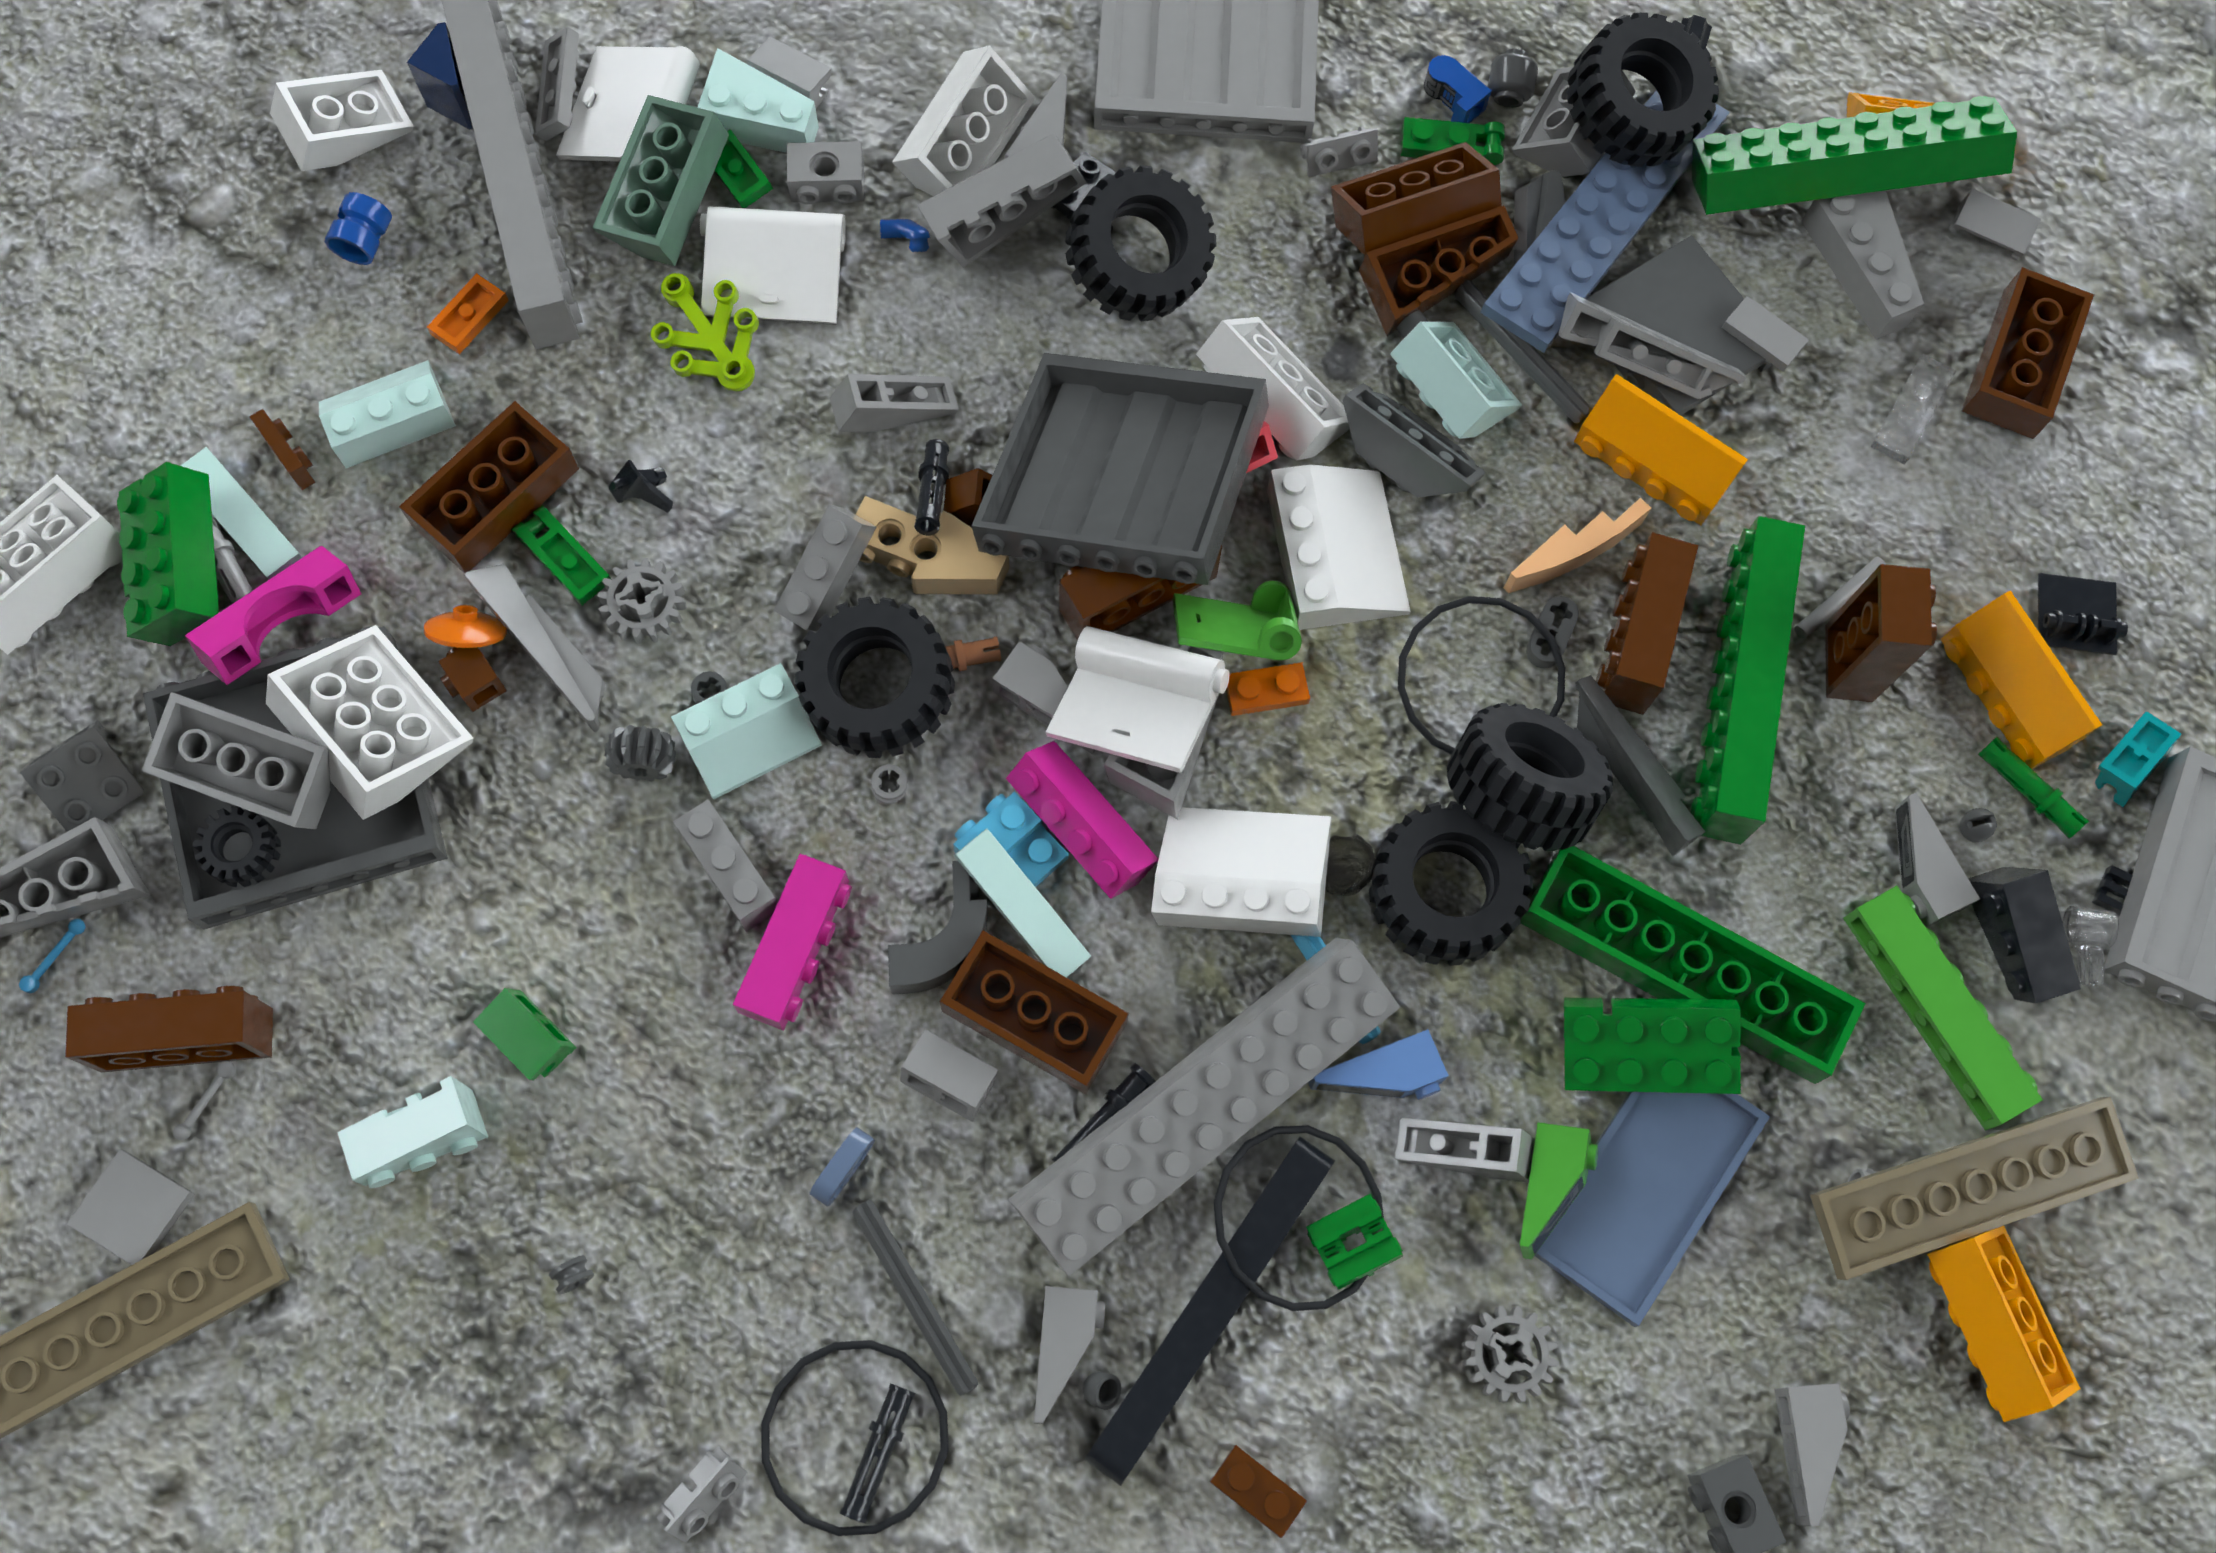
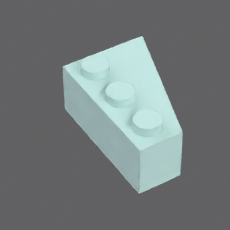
[697,48,819,153]

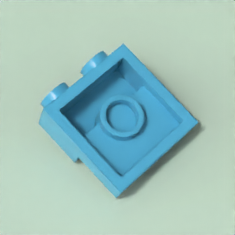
[953,791,1069,887]

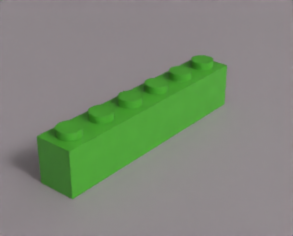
[1843,885,2043,1131]

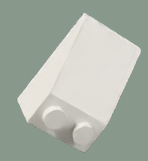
[270,70,414,171]

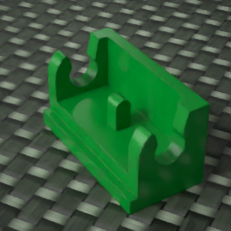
[473,988,577,1081]

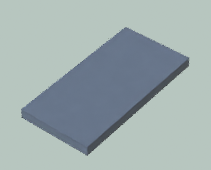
[1535,1092,1770,1327]

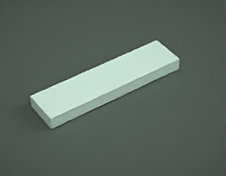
[180,447,303,579]
[954,828,1091,978]

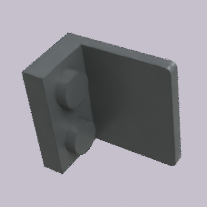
[20,720,144,832]

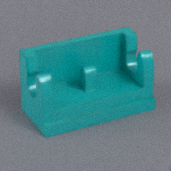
[2095,711,2182,807]

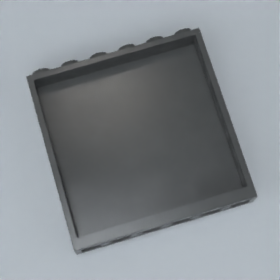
[143,626,448,930]

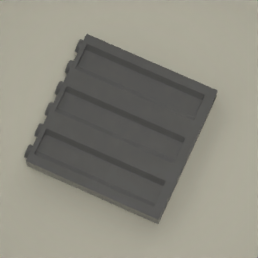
[971,353,1269,585]

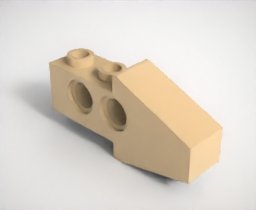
[856,496,1010,594]

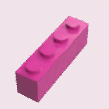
[1006,741,1158,899]
[732,853,852,1031]

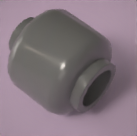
[1488,49,1538,108]

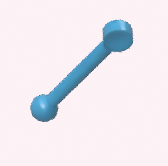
[19,919,86,993]

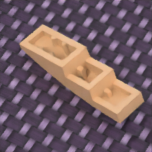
[1503,498,1651,593]

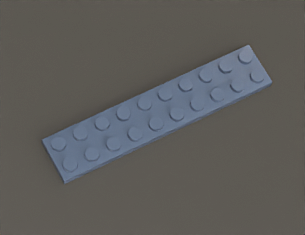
[1480,90,1730,353]

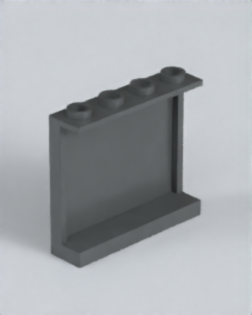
[1587,235,1773,415]

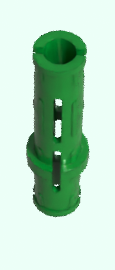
[1978,737,2089,839]

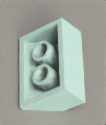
[1390,322,1522,439]
[319,360,456,468]
[671,663,822,800]

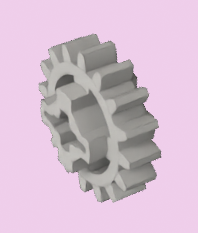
[598,558,687,644]
[1462,1306,1559,1403]

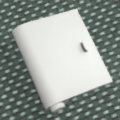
[556,46,700,162]
[700,206,846,324]
[1046,626,1230,773]

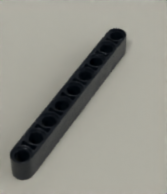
[1084,1136,1335,1486]

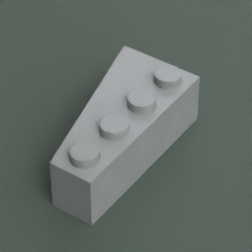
[917,133,1086,267]
[0,817,150,937]

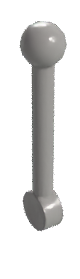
[173,1061,236,1140]

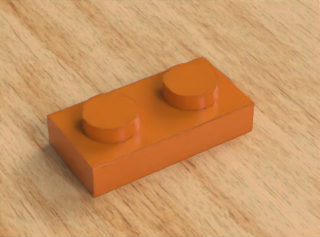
[427,273,509,355]
[1226,662,1310,716]

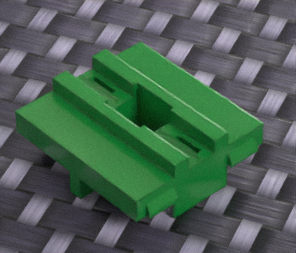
[1306,1194,1403,1290]

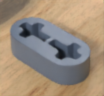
[810,1127,875,1207]

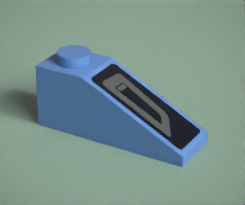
[1308,1029,1449,1100]

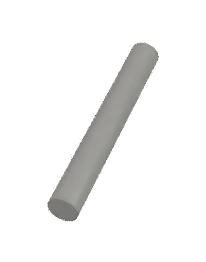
[1794,557,1886,639]

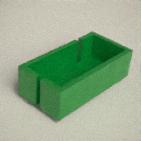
[117,462,219,647]
[1564,997,1741,1094]

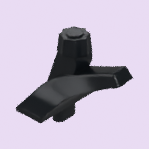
[608,460,673,513]

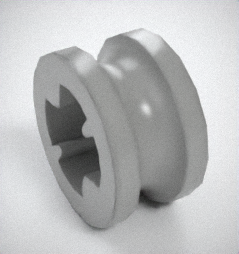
[871,764,908,804]

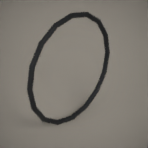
[1398,596,1566,755]
[1213,1125,1384,1311]
[761,1340,949,1536]

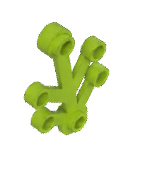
[651,273,759,391]

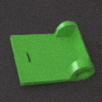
[1172,581,1302,660]

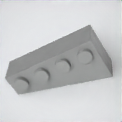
[1801,190,1924,340]
[1104,645,1224,820]

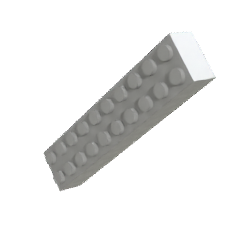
[441,0,583,350]
[1008,937,1400,1276]

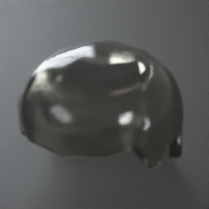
[1325,834,1376,896]

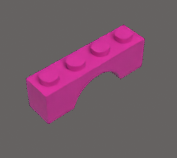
[185,545,361,685]

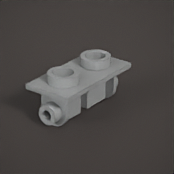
[1300,126,1378,177]
[656,1446,747,1543]

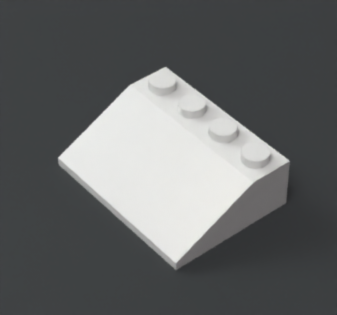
[1267,465,1410,630]
[0,475,122,655]
[266,625,473,820]
[1151,807,1332,937]

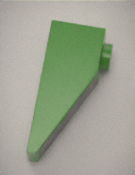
[1520,1122,1598,1259]

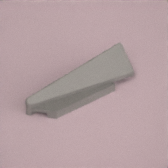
[1558,292,1746,399]
[463,564,605,732]

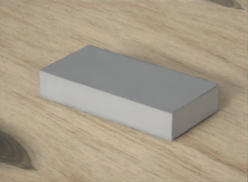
[1722,296,1809,372]

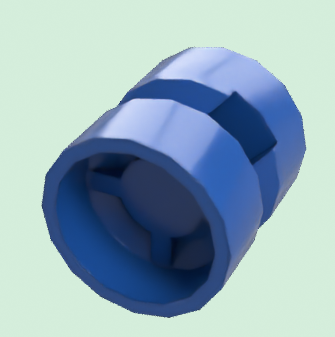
[324,192,392,265]

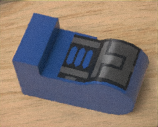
[1424,55,1492,123]

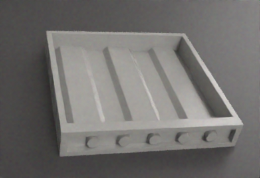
[1094,0,1319,143]
[2103,746,2216,1022]

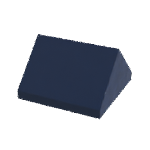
[407,22,473,130]

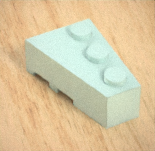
[337,1076,488,1188]

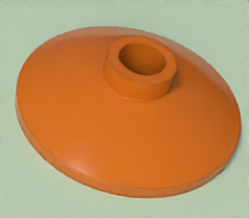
[424,605,507,648]

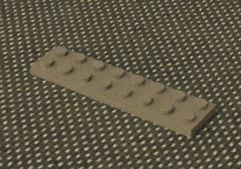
[1810,1097,2139,1280]
[0,1202,290,1439]

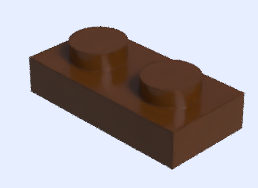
[249,409,315,491]
[1209,1445,1307,1538]

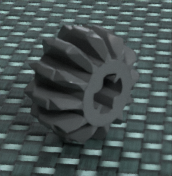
[604,725,676,782]

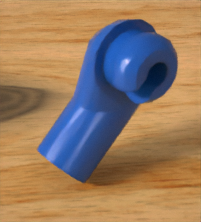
[880,219,930,252]

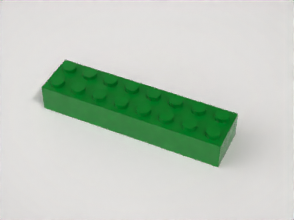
[1692,96,2017,215]
[1690,516,1805,845]
[1520,846,1866,1084]

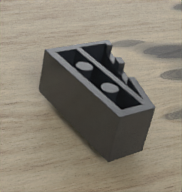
[1968,867,2081,1004]

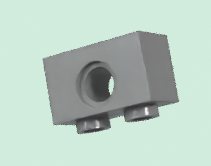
[787,141,865,204]

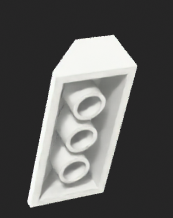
[892,45,1036,196]
[1196,317,1350,461]

